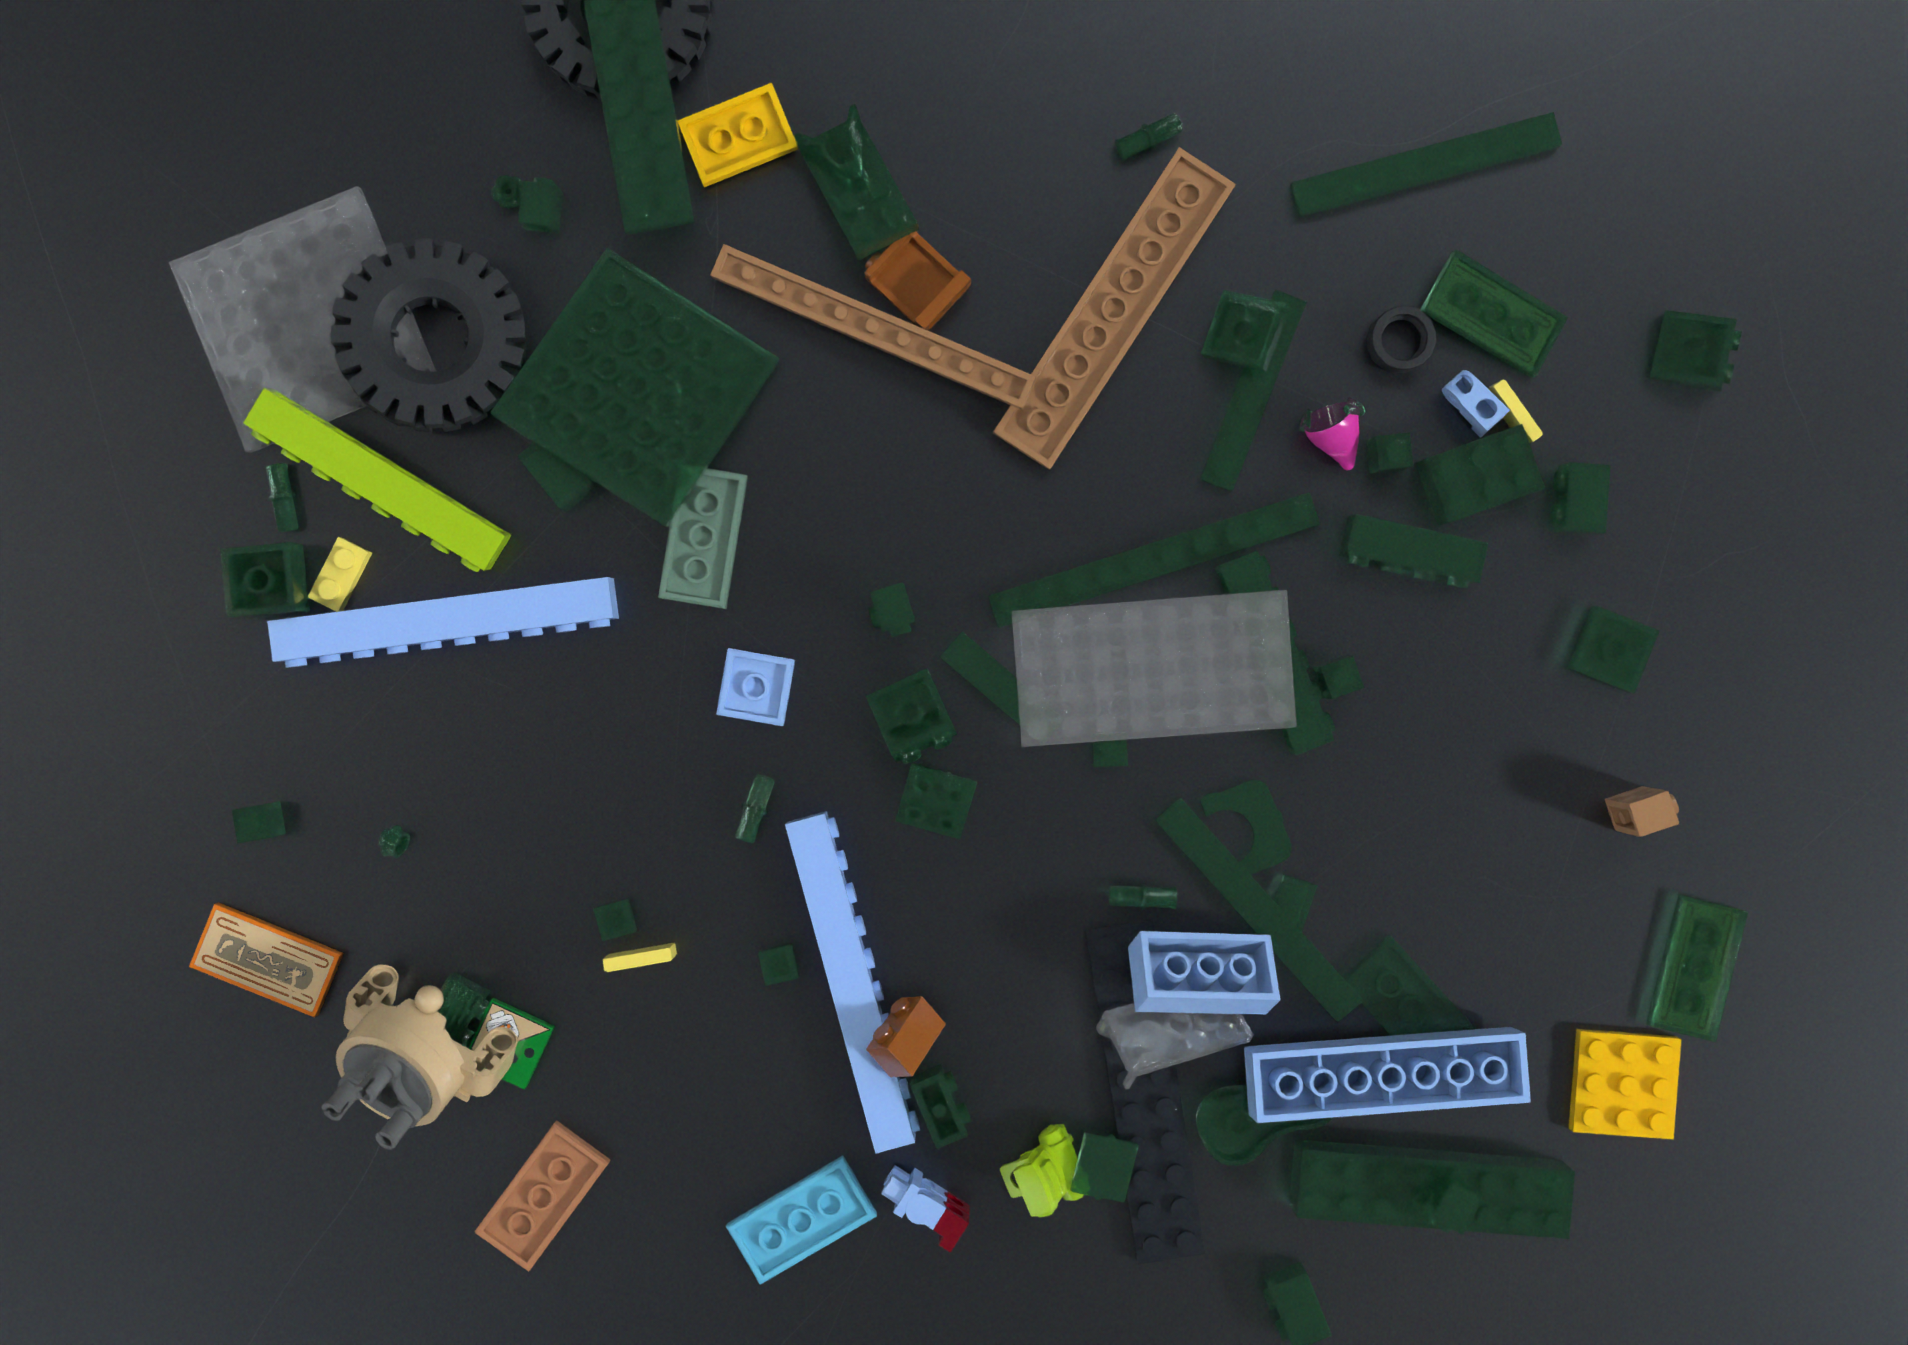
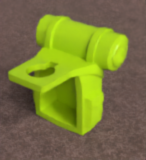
[1000,1124,1090,1217]

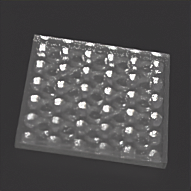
[169,186,436,453]

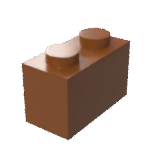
[866,996,946,1077]

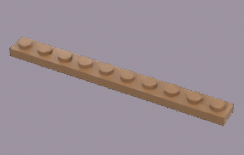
[710,244,1036,410]

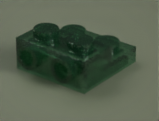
[1650,310,1742,392]
[866,668,957,764]

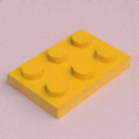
[677,83,798,187]

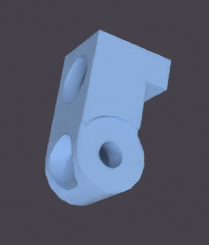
[1442,370,1510,438]

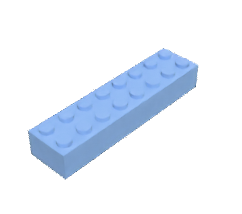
[1244,1027,1531,1123]

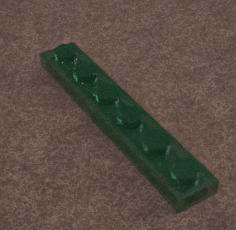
[1200,289,1307,492]

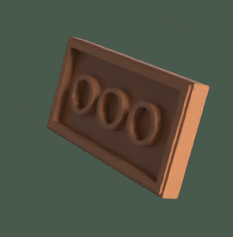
[475,1120,610,1272]

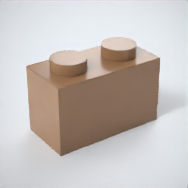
[1605,786,1679,837]

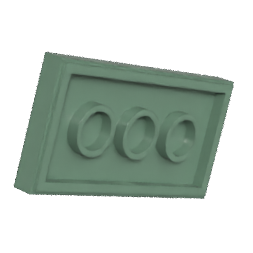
[658,464,748,609]

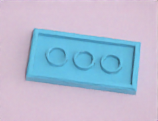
[726,1155,877,1284]

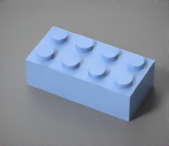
[1128,931,1280,1015]

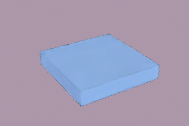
[716,648,795,726]

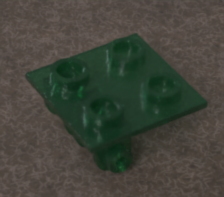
[896,763,977,839]

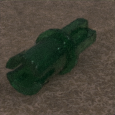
[1115,113,1183,161]
[265,463,298,532]
[735,774,774,843]
[1109,883,1177,910]

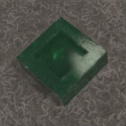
[1092,732,1128,767]
[593,898,637,941]
[758,943,800,986]

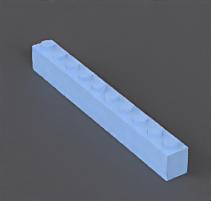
[267,577,619,668]
[785,811,920,1154]

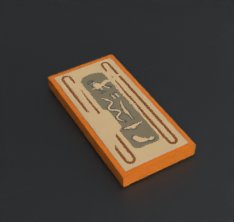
[189,902,344,1018]

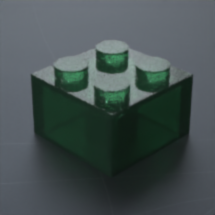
[220,542,310,618]

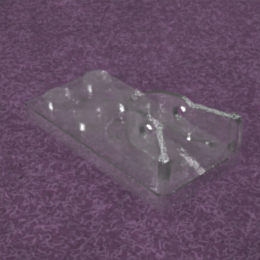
[1096,1003,1253,1089]

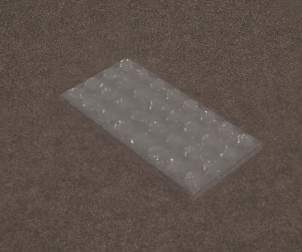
[1012,590,1297,747]

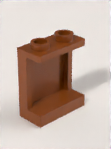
[865,224,971,331]

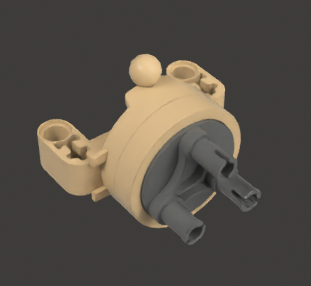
[321,965,518,1150]

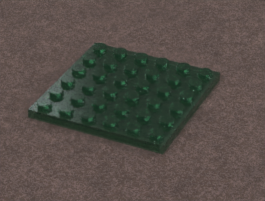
[491,248,779,528]

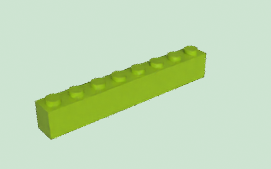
[243,388,511,572]

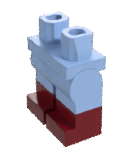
[881,1165,970,1252]

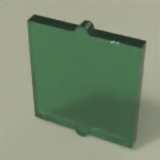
[1070,1132,1139,1202]

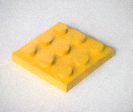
[1569,1029,1681,1139]

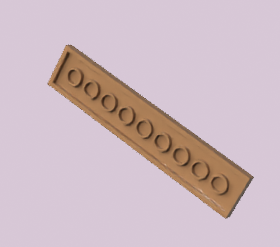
[993,147,1236,470]

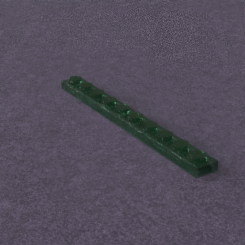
[988,492,1320,628]

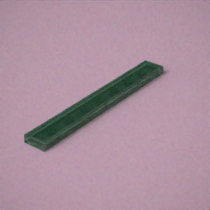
[1291,112,1563,217]
[1155,797,1363,1023]

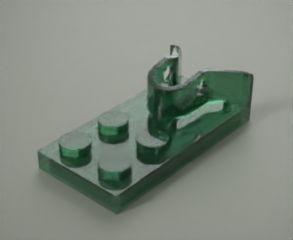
[793,104,919,261]

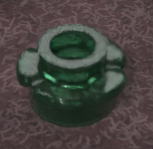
[491,175,525,209]
[378,825,410,858]

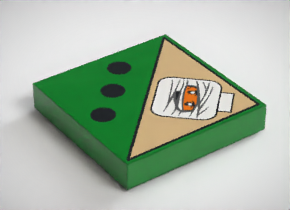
[469,998,555,1090]

